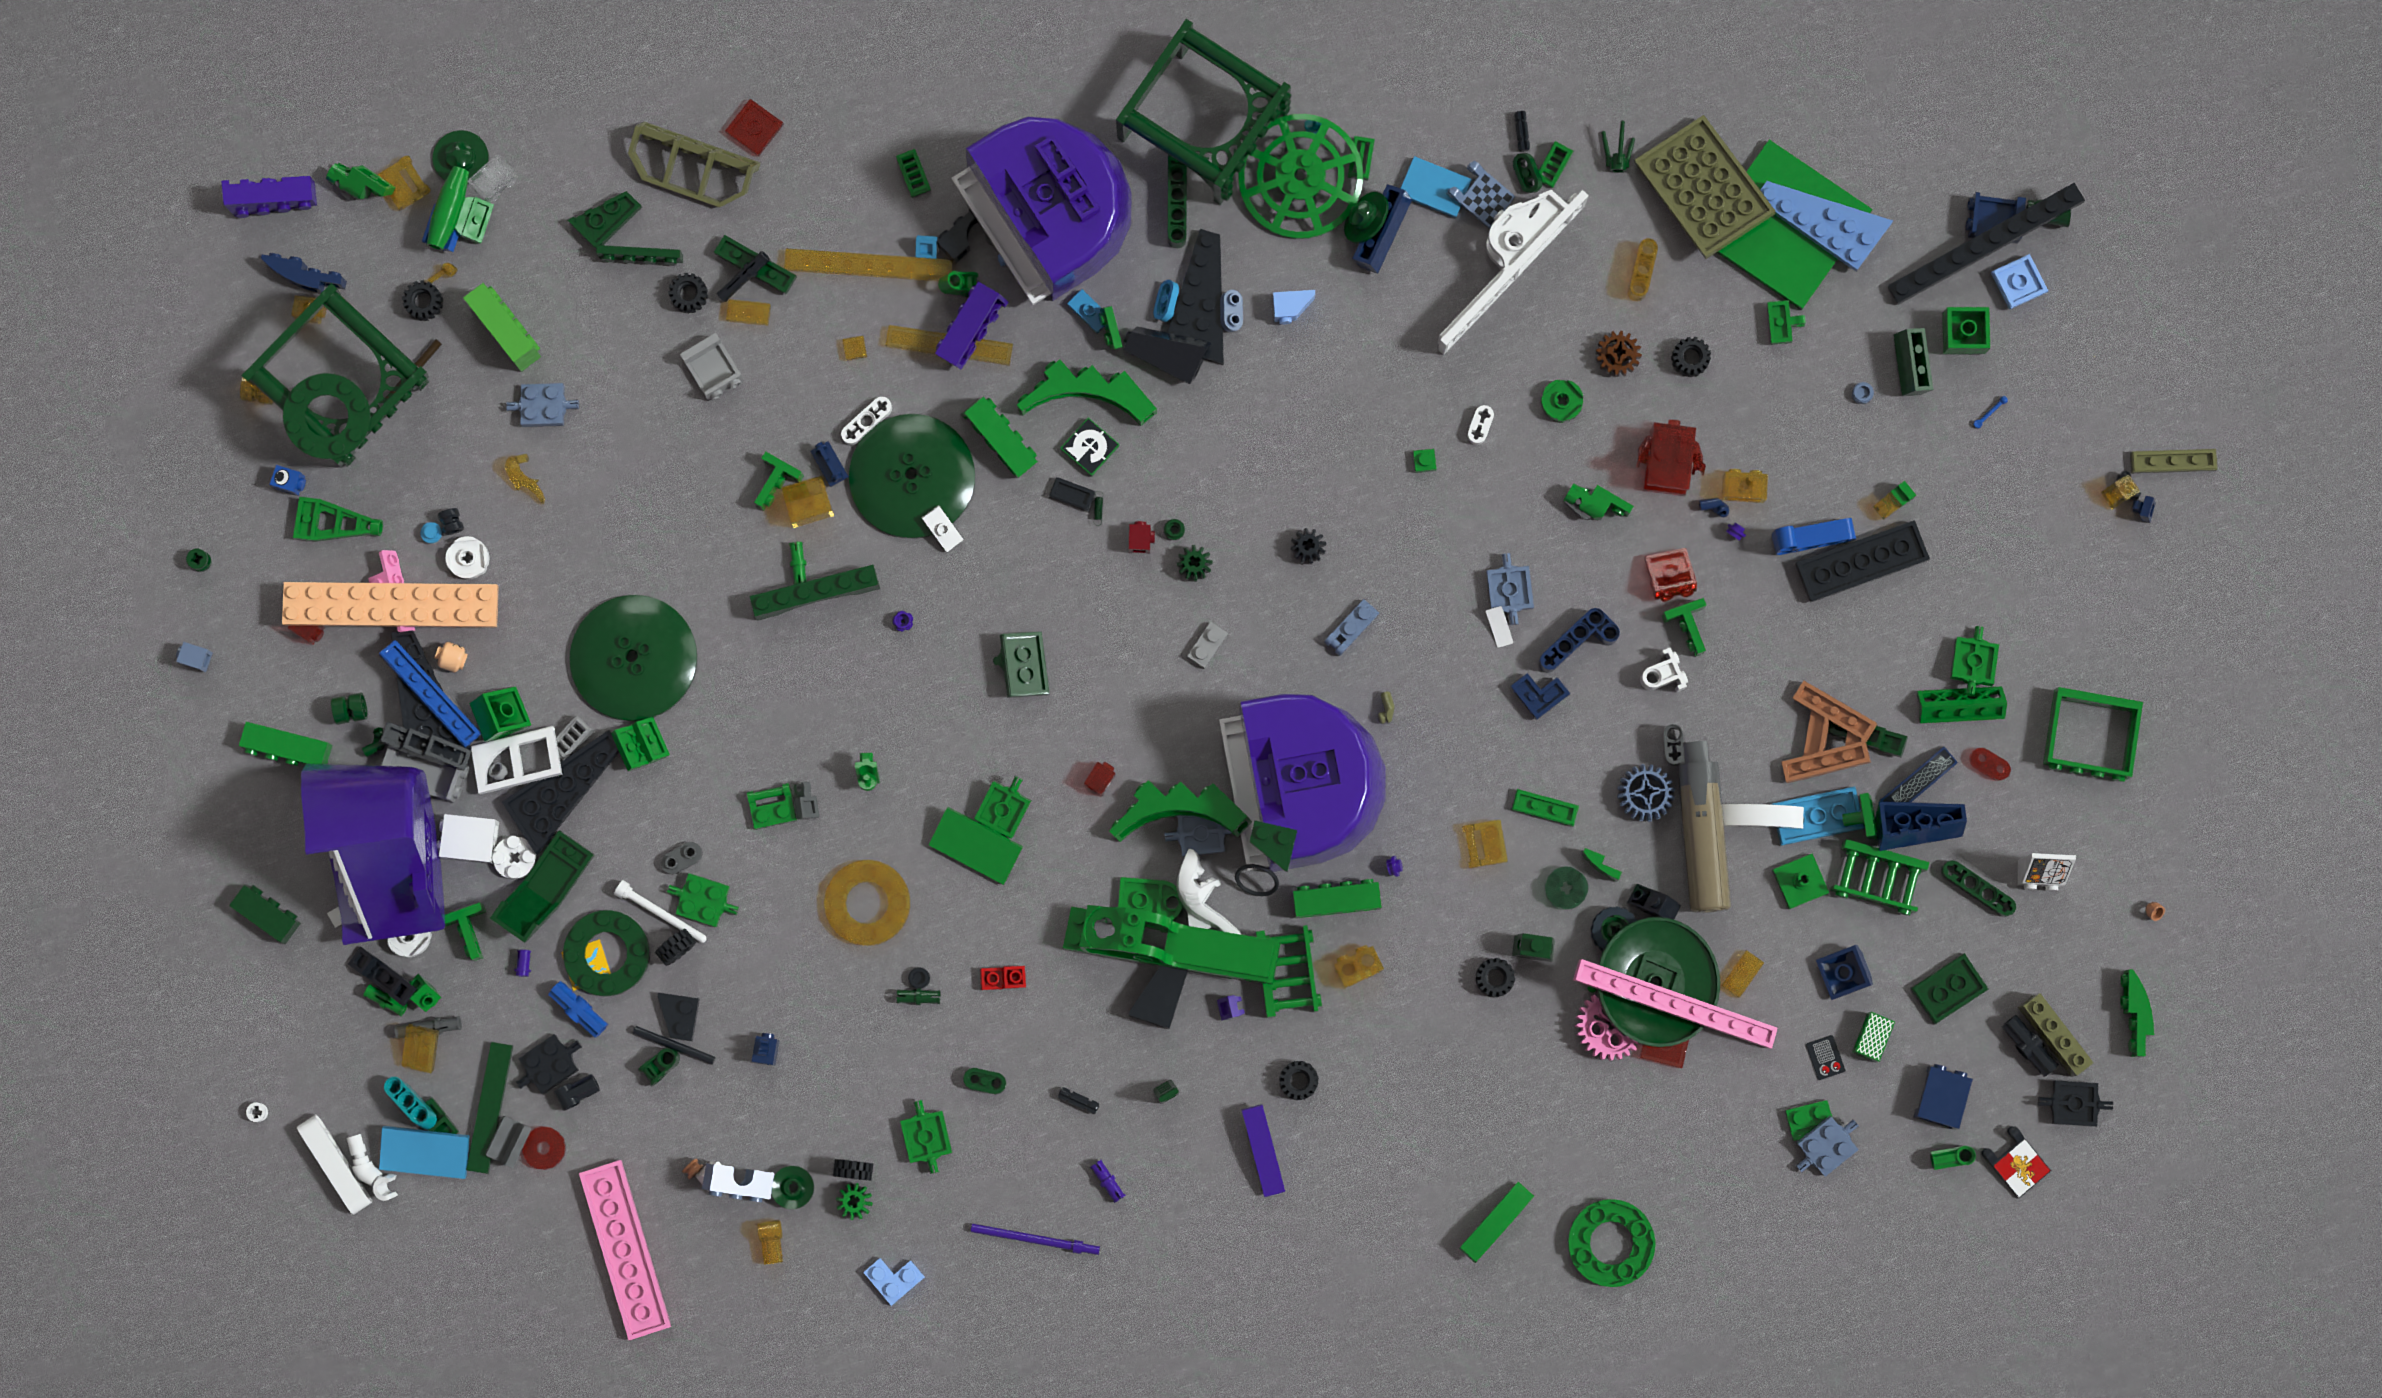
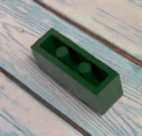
[1893,328,1934,396]
[229,885,301,944]

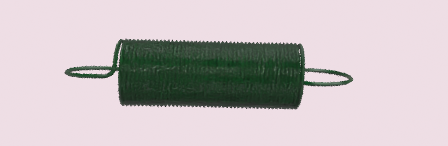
[1093,491,1103,526]

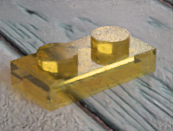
[726,299,771,326]
[1721,950,1764,998]

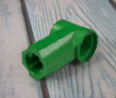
[1930,1145,1976,1170]

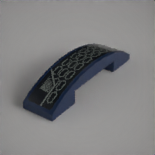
[1879,747,1958,803]

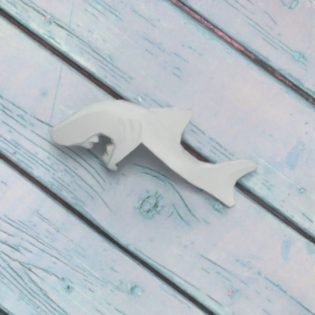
[1176,849,1242,935]

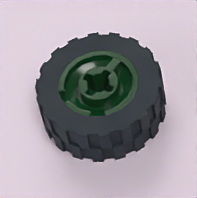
[1590,906,1637,951]

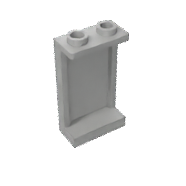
[381,746,469,803]

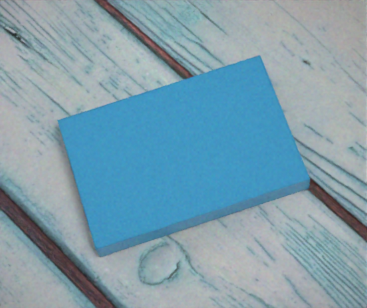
[1401,156,1472,218]

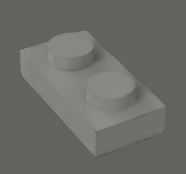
[1187,622,1228,669]

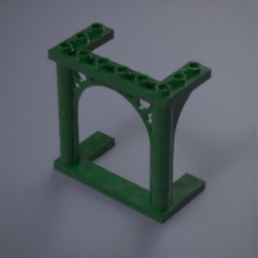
[1116,19,1292,205]
[241,283,429,467]

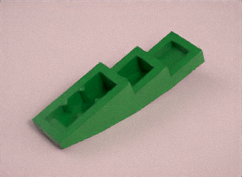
[1459,1182,1534,1263]

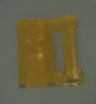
[377,156,431,211]
[1462,820,1508,869]

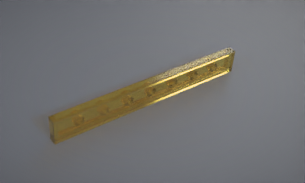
[784,248,953,282]

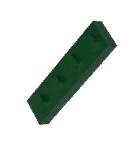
[714,235,797,295]
[596,245,683,266]

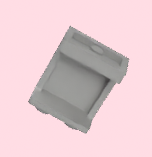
[680,333,744,401]

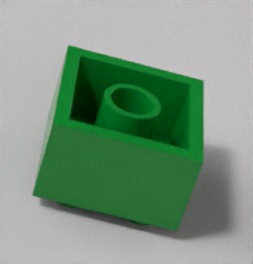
[1942,307,1990,354]

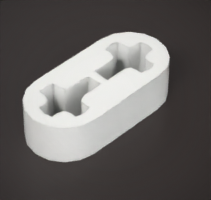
[1467,405,1494,445]

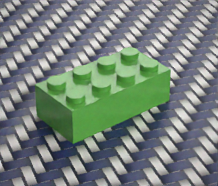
[463,283,541,372]

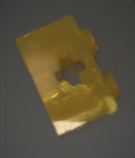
[1722,469,1768,503]

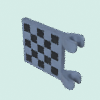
[1447,161,1516,229]

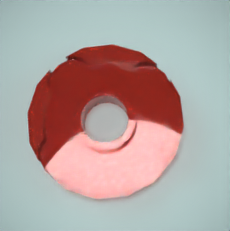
[522,1126,566,1170]

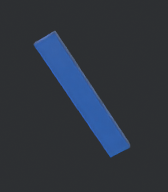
[379,640,481,748]

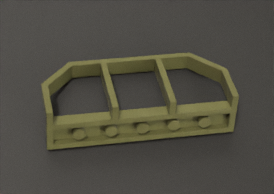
[628,121,760,208]

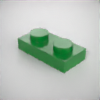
[1099,306,1123,349]

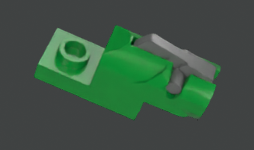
[326,163,396,200]
[1563,483,1634,520]

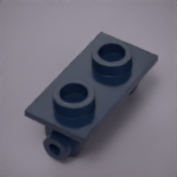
[810,441,849,487]

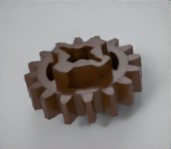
[1595,331,1642,377]

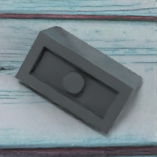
[485,1116,531,1168]

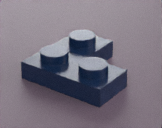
[1510,673,1571,720]

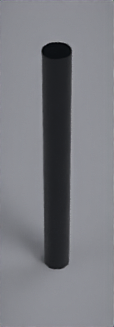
[633,1026,716,1065]

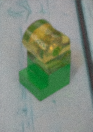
[1873,481,1916,520]

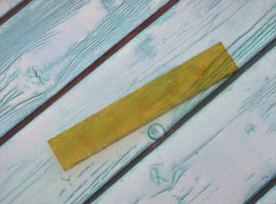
[886,325,1013,366]

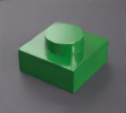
[1413,449,1437,473]

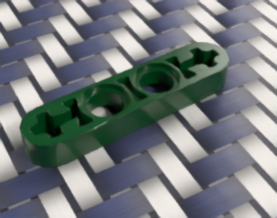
[1941,860,2016,917]

